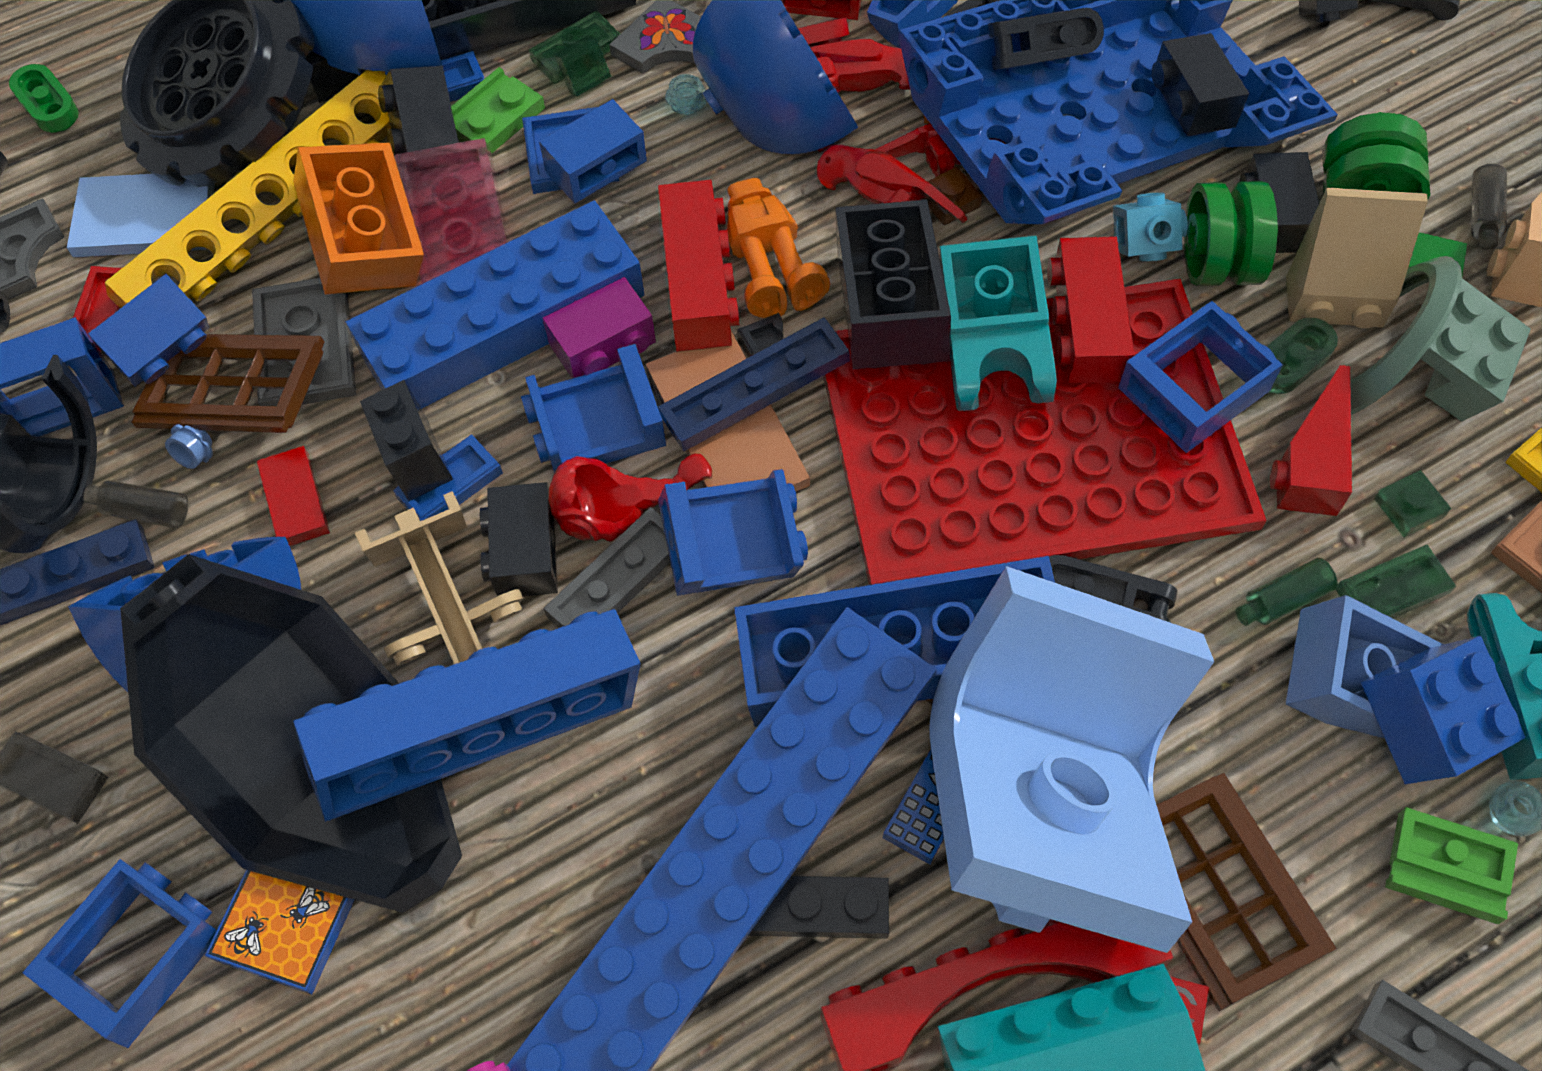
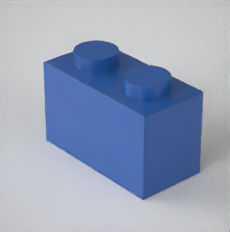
[539,99,647,204]
[88,274,210,387]

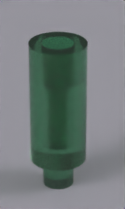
[1235,557,1338,626]

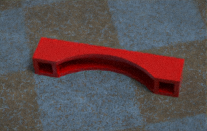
[821,919,1174,1071]

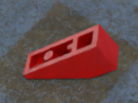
[1270,365,1352,516]

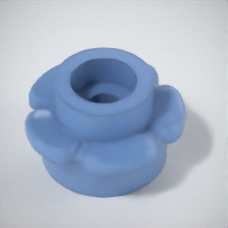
[165,424,213,469]

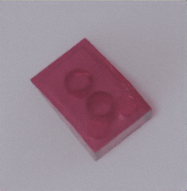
[395,138,508,284]

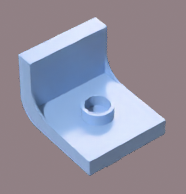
[929,566,1214,953]

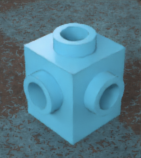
[1113,193,1188,261]

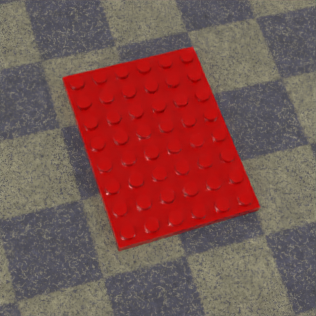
[823,279,1267,585]

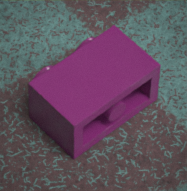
[542,277,656,378]

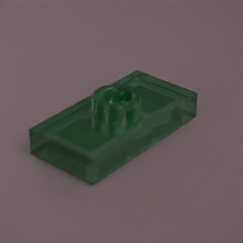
[529,11,620,84]
[1335,544,1456,619]

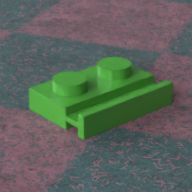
[451,67,545,159]
[1385,807,1518,924]

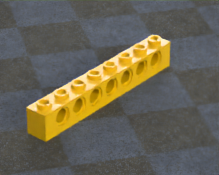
[105,70,391,309]

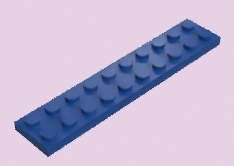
[507,607,937,1071]

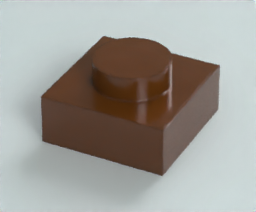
[922,167,982,226]

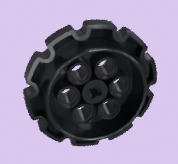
[120,0,315,187]

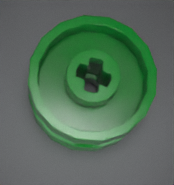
[1322,112,1431,199]
[1184,181,1278,286]

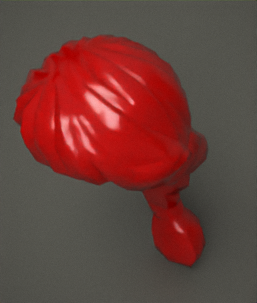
[548,453,712,542]

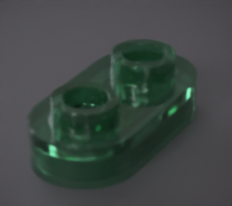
[1267,318,1338,394]

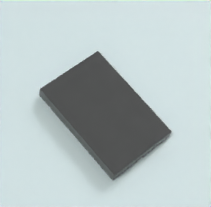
[252,278,357,406]

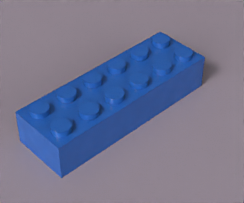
[345,200,645,409]
[734,556,1055,727]
[293,609,641,822]

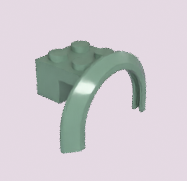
[1350,256,1531,422]

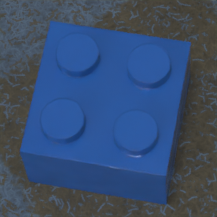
[1361,635,1526,784]

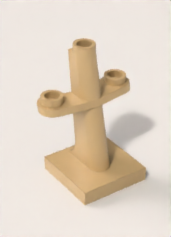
[355,491,523,666]

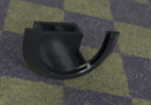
[0,355,97,553]

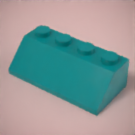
[938,964,1205,1071]

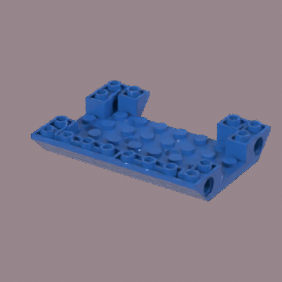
[898,0,1338,224]

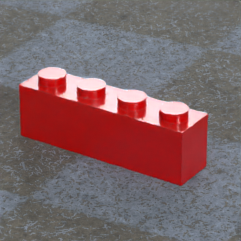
[658,179,740,352]

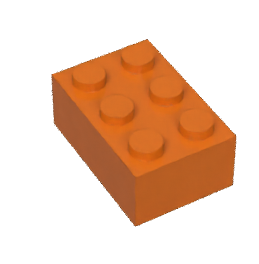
[293,143,424,295]

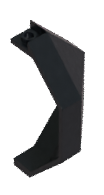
[120,554,462,913]

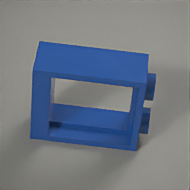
[1118,301,1283,453]
[0,317,124,437]
[22,859,217,1048]

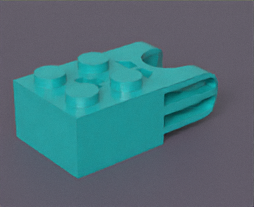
[940,236,1057,411]
[1467,593,1542,780]

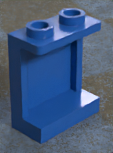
[521,344,666,473]
[658,469,808,596]

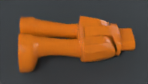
[727,178,831,318]

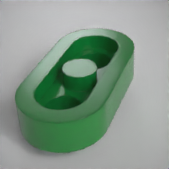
[9,64,79,133]

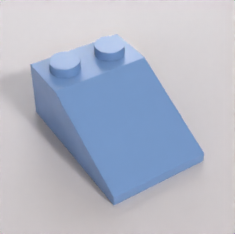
[1286,595,1444,738]

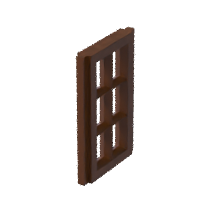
[131,334,325,433]
[1156,773,1337,1011]

